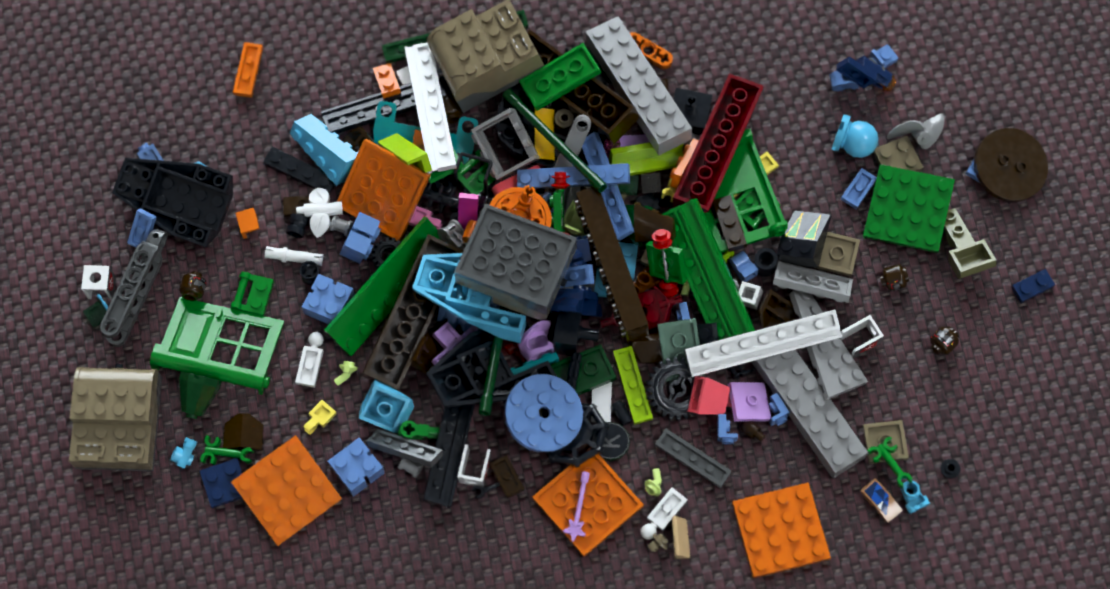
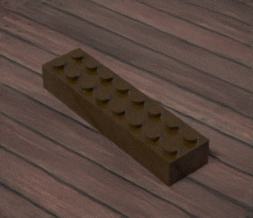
[527,29,639,145]
[574,187,649,343]
[361,234,463,390]

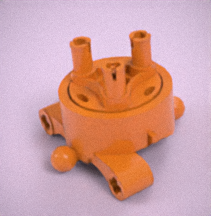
[462,185,552,243]

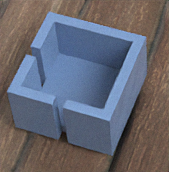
[339,212,381,264]
[302,274,355,324]
[328,437,385,497]

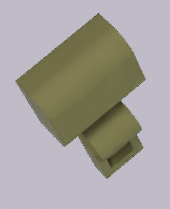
[944,208,997,279]

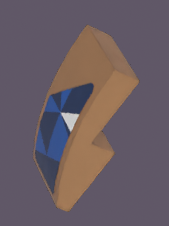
[860,478,903,523]

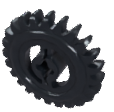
[645,357,701,421]

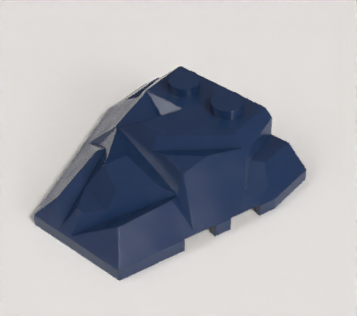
[550,285,602,317]

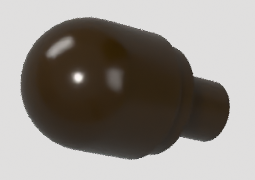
[741,421,766,442]

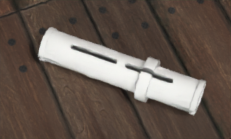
[265,246,323,266]

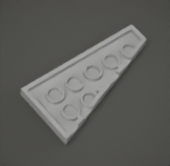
[789,290,868,401]

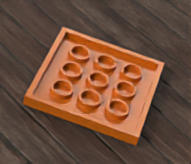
[337,139,431,241]
[231,435,342,546]
[532,448,644,557]
[732,482,831,579]

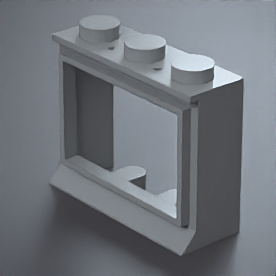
[471,108,541,180]

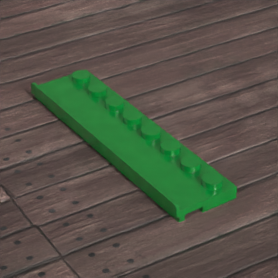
[662,198,755,340]
[324,216,441,356]

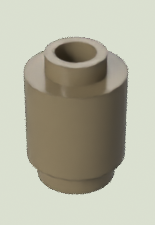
[554,109,574,130]

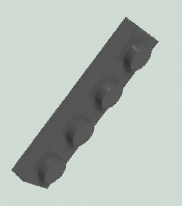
[367,429,443,468]
[655,429,732,489]

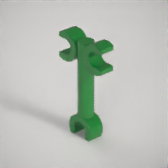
[200,435,254,465]
[867,437,912,489]

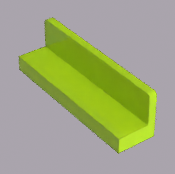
[378,133,432,173]
[609,142,684,176]

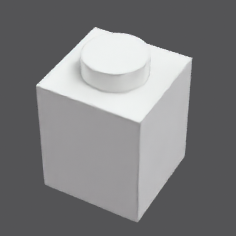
[739,281,763,310]

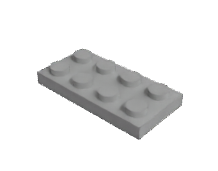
[773,261,853,303]

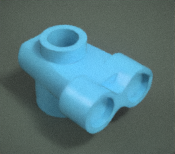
[170,437,197,469]
[900,480,930,514]

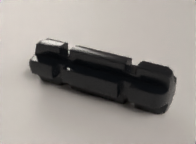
[566,352,582,390]

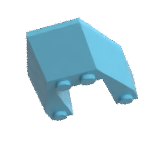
[412,253,526,343]

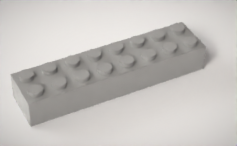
[586,16,692,156]
[751,350,868,479]

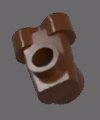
[633,266,662,294]

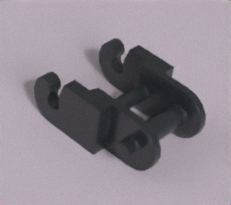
[726,364,756,380]

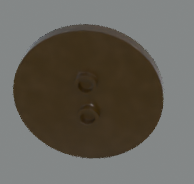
[974,128,1048,202]

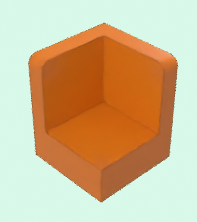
[236,208,260,239]

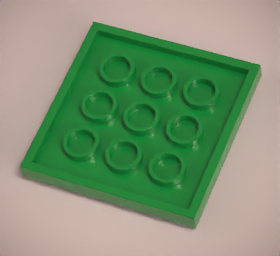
[863,164,955,253]

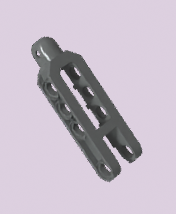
[100,229,168,347]

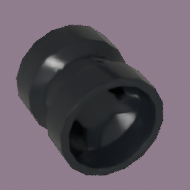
[285,213,309,239]
[300,261,321,285]

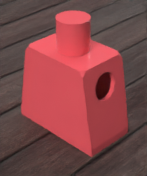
[688,376,732,414]

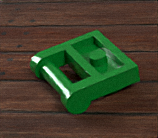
[451,149,496,195]
[736,189,780,231]
[230,271,274,316]

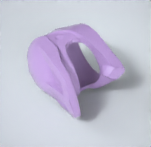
[517,320,554,362]

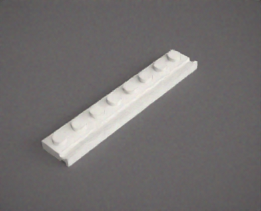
[405,43,457,173]
[684,310,843,377]

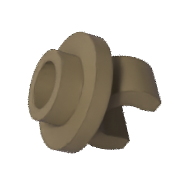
[648,533,668,552]

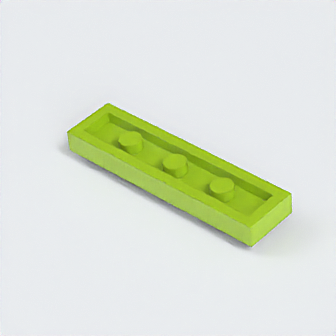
[613,346,653,425]

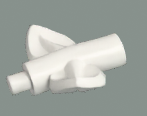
[296,188,343,238]

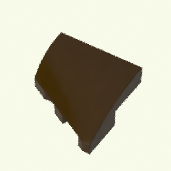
[634,202,676,243]

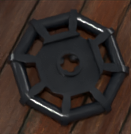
[543,403,609,468]

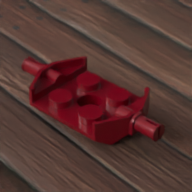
[600,286,683,330]

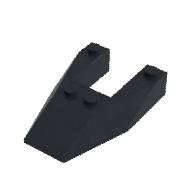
[426,313,557,407]

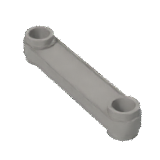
[544,114,591,195]

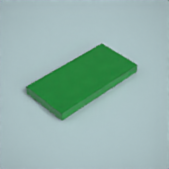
[519,43,602,111]

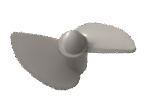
[887,113,944,149]

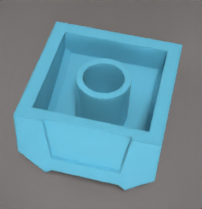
[359,380,414,433]

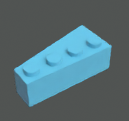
[290,114,359,186]

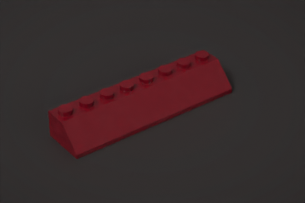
[673,73,764,213]

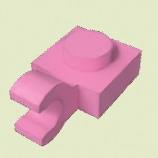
[409,206,443,230]

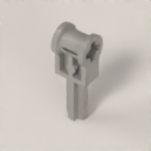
[437,219,467,253]

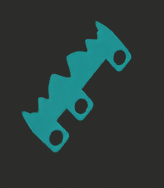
[373,101,478,164]

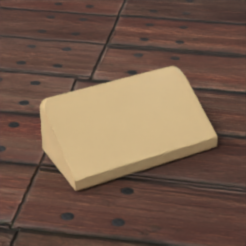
[672,516,690,559]

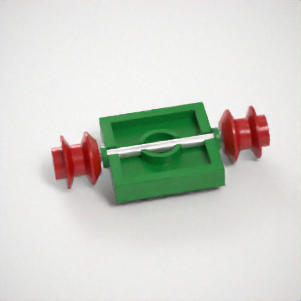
[550,172,570,235]
[646,229,687,298]

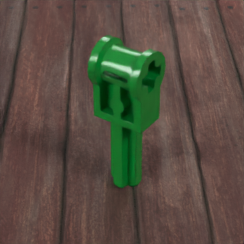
[398,420,439,440]

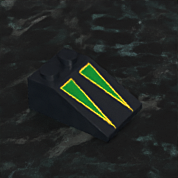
[777,211,831,268]

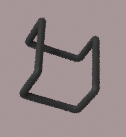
[453,152,493,195]

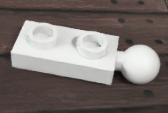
[295,332,324,388]
[641,488,687,540]

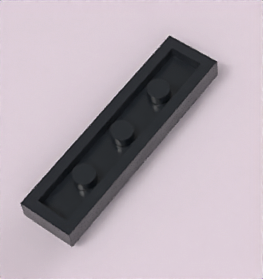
[263,146,335,195]

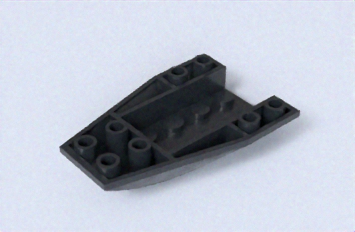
[112,158,233,247]

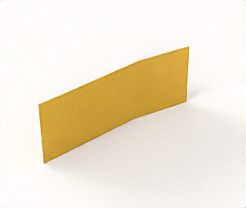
[534,108,555,160]

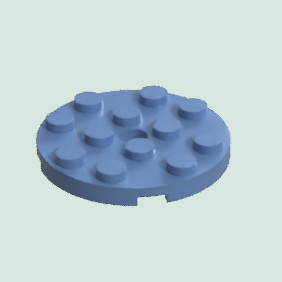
[504,374,583,452]

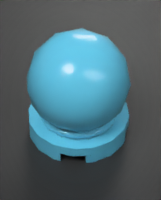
[831,114,879,158]

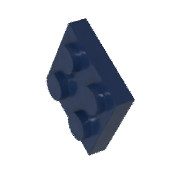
[200,458,243,509]

